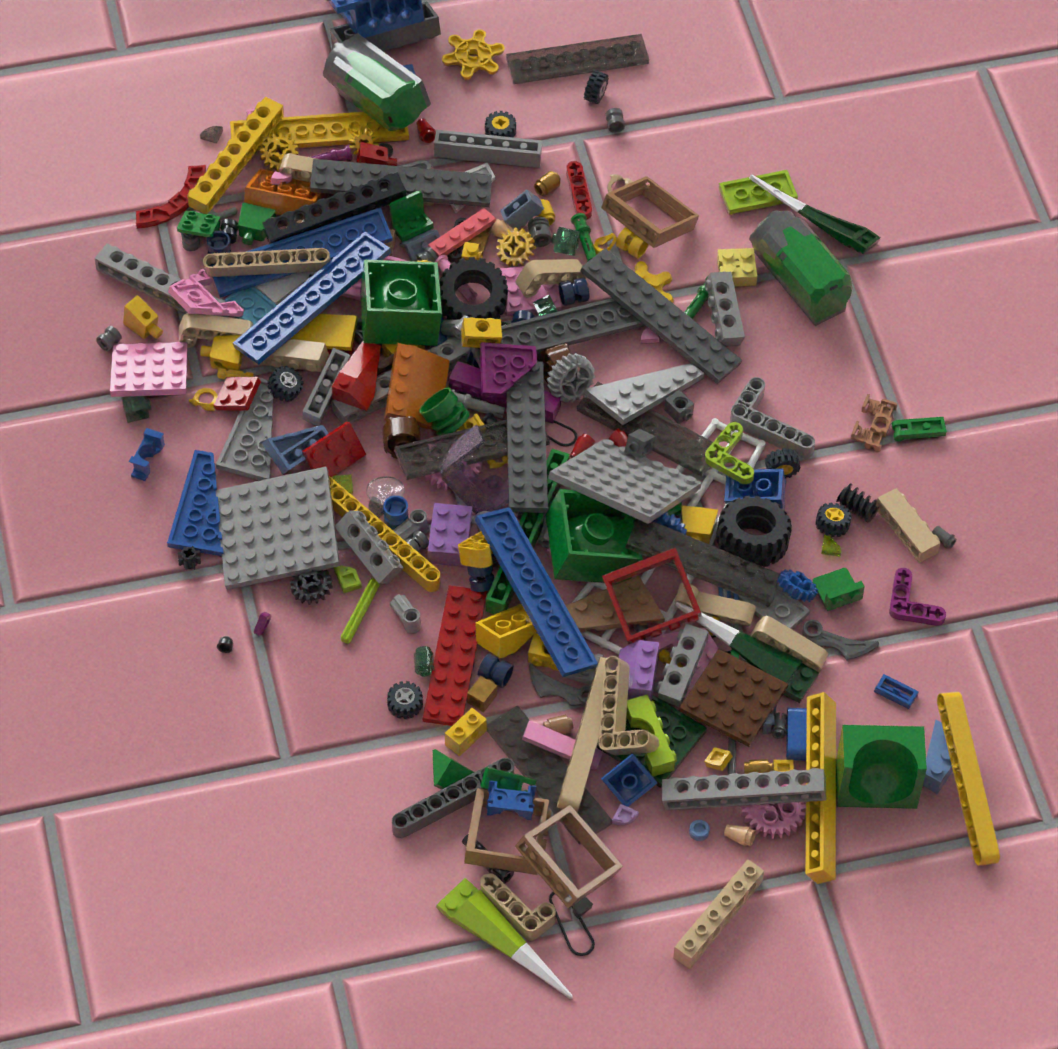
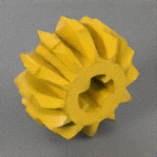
[349,128,379,155]

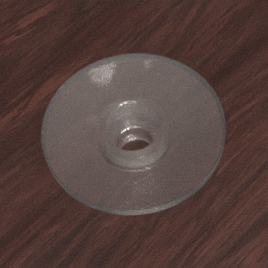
[366,476,405,505]

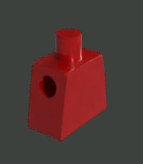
[356,142,397,166]

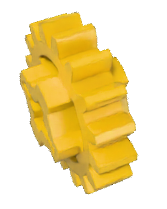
[260,133,299,172]
[496,227,536,267]

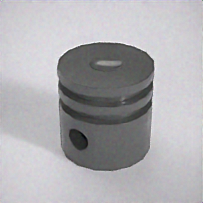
[527,217,552,247]

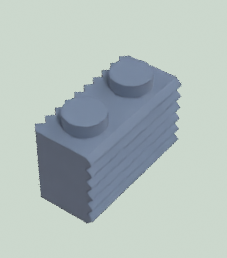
[500,190,544,229]

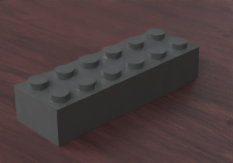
[330,1,441,52]

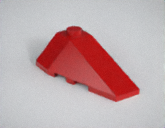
[332,342,381,411]

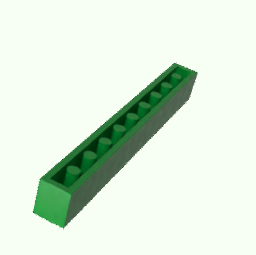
[486,449,570,614]

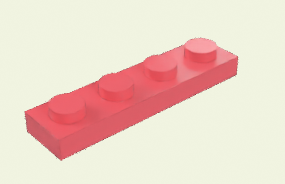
[428,208,496,257]

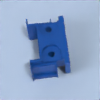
[128,428,165,481]
[486,781,536,820]

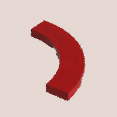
[136,165,206,229]

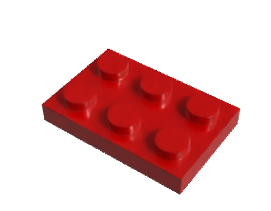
[302,422,367,477]

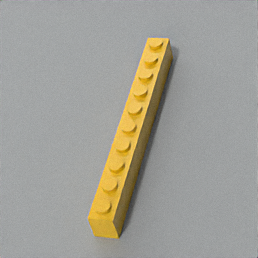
[805,692,836,884]

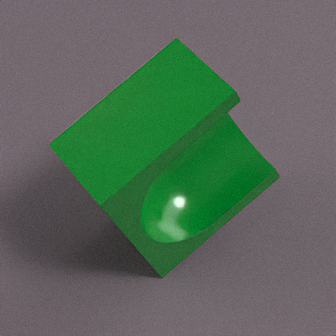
[360,260,442,346]
[545,489,643,584]
[836,725,927,809]

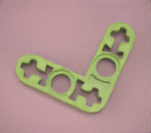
[705,422,754,484]

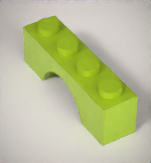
[626,694,677,777]

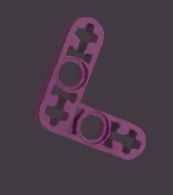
[889,568,946,626]

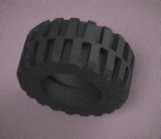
[439,257,508,320]
[716,496,792,568]

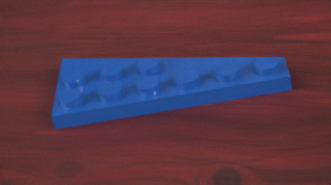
[167,450,224,556]

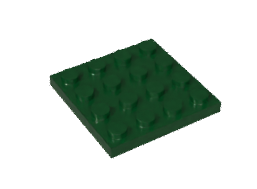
[596,695,707,788]

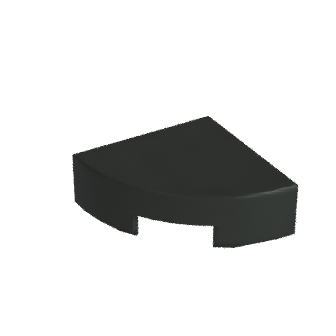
[573,897,593,919]

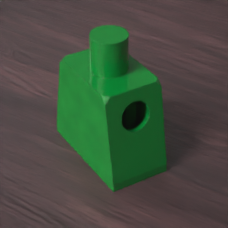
[238,202,276,245]

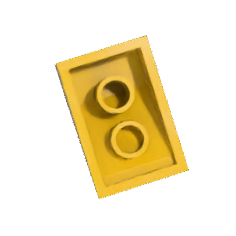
[476,604,537,658]

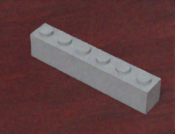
[434,130,542,168]

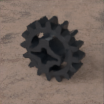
[290,570,333,605]

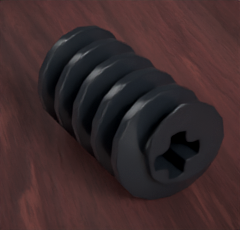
[836,483,879,523]

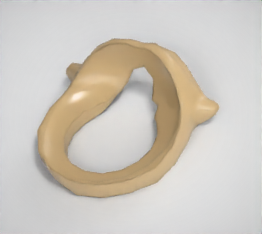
[607,174,633,193]

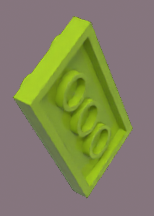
[719,170,798,215]

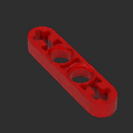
[566,161,592,220]

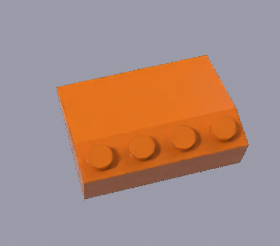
[244,168,325,217]
[384,343,450,429]

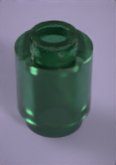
[414,646,434,677]

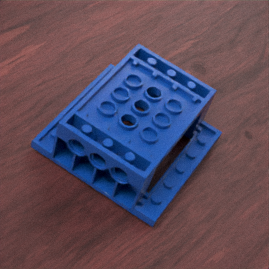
[328,0,424,38]

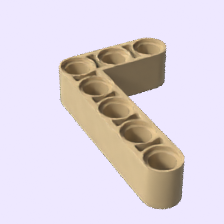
[599,656,659,755]

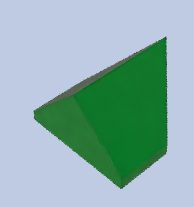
[432,749,475,790]

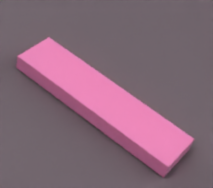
[522,720,603,771]

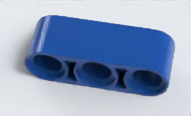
[786,707,807,761]

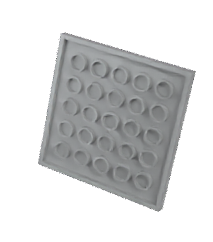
[548,439,702,524]
[216,467,340,590]

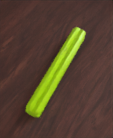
[340,578,380,644]

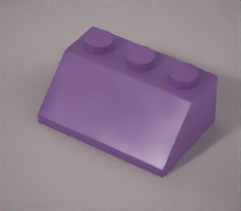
[615,640,659,701]

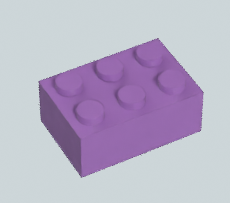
[428,503,472,567]

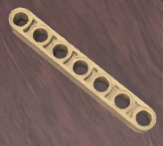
[203,248,331,277]

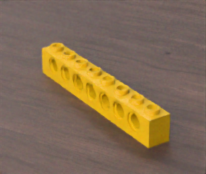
[187,97,284,214]

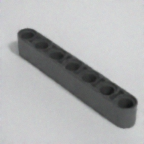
[392,758,515,838]

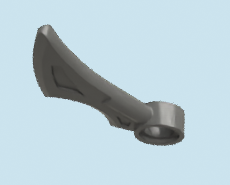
[802,620,879,660]
[529,663,591,707]

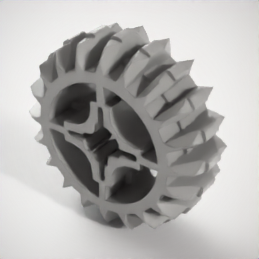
[546,353,595,403]

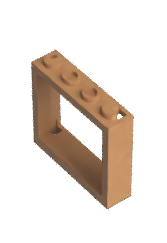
[601,176,699,248]
[464,788,552,875]
[515,805,623,909]

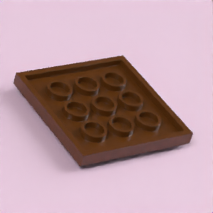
[679,649,788,747]

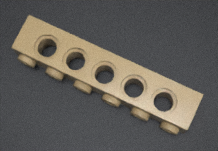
[673,860,764,969]

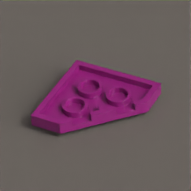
[480,342,537,397]

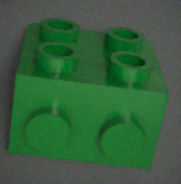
[389,191,434,242]
[177,211,221,237]
[812,568,865,611]

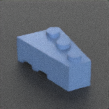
[262,425,329,474]
[923,720,953,794]

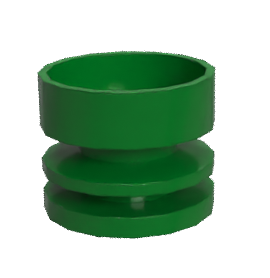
[419,387,470,438]

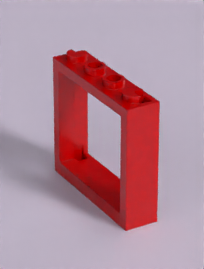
[602,547,702,644]

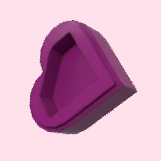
[254,612,271,636]

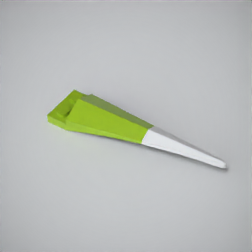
[436,878,573,999]

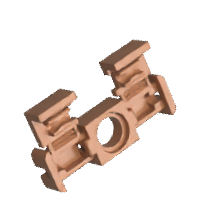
[851,394,897,452]

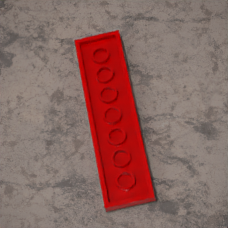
[422,585,487,726]

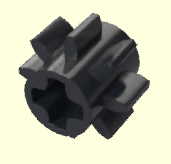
[177,546,201,571]

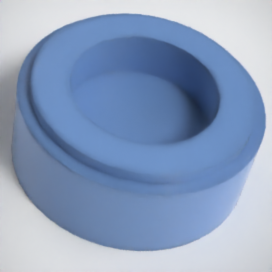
[689,820,710,841]

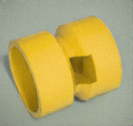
[616,227,649,259]

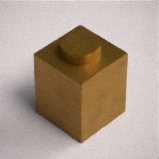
[467,676,497,713]

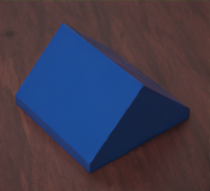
[601,753,657,807]

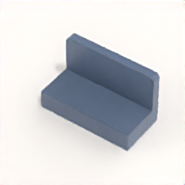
[400,229,440,261]

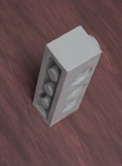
[705,271,745,346]
[302,348,350,426]
[335,511,404,584]
[656,624,708,707]

